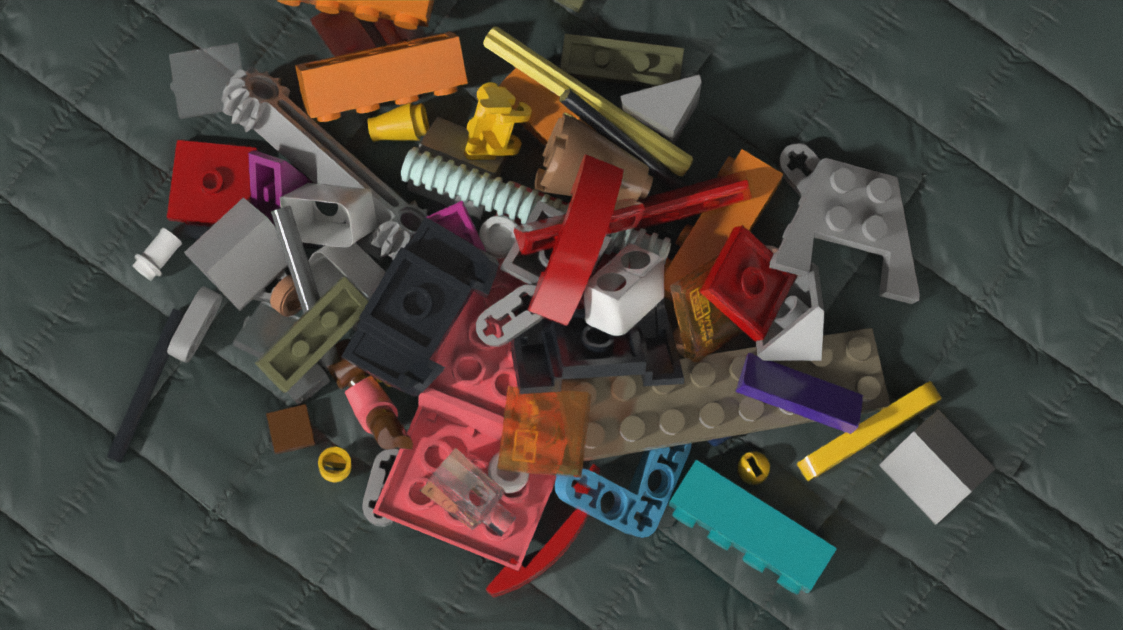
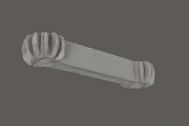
[221,66,429,260]

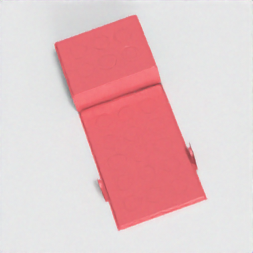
[372,181,652,571]

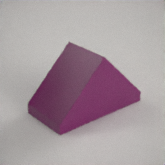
[248,150,312,226]

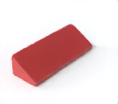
[634,171,752,231]
[513,199,645,255]

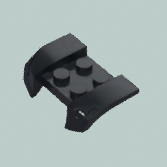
[341,217,499,396]
[511,294,684,394]

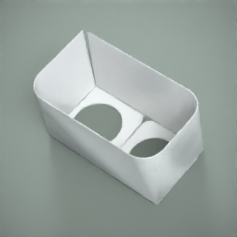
[279,183,377,247]
[308,243,386,331]
[584,243,664,336]

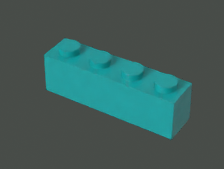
[669,460,837,595]

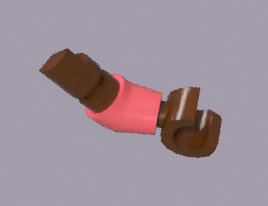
[326,339,413,450]

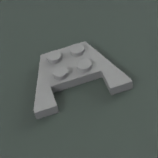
[769,158,920,304]

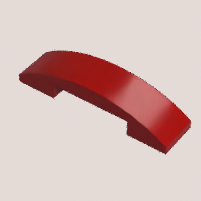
[527,154,624,326]
[486,464,600,598]

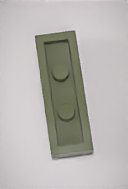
[560,34,684,88]
[255,276,368,393]

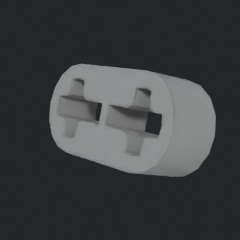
[778,143,821,197]
[476,285,544,347]
[167,286,223,363]
[362,449,399,527]

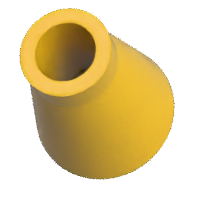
[368,102,429,142]

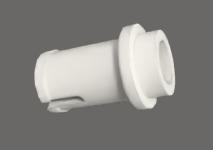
[132,228,183,281]

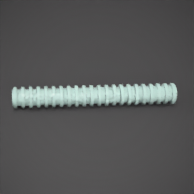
[401,147,672,264]

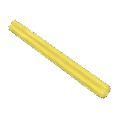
[484,26,693,176]

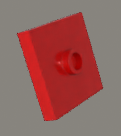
[167,140,258,225]
[699,225,797,341]

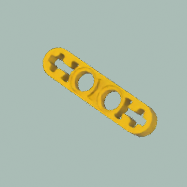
[797,381,942,481]

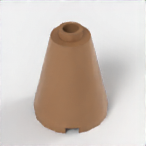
[534,112,653,201]

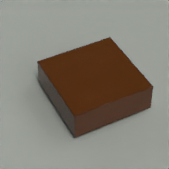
[266,404,316,455]

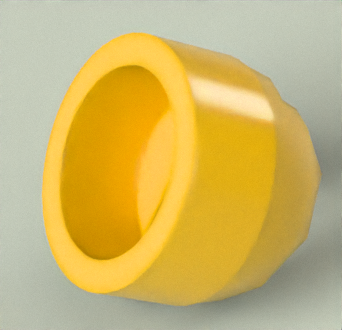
[318,447,352,483]
[737,451,770,485]

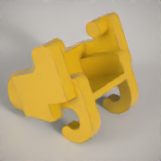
[464,82,532,160]

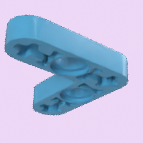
[555,443,692,538]

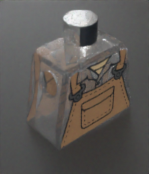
[420,448,516,537]

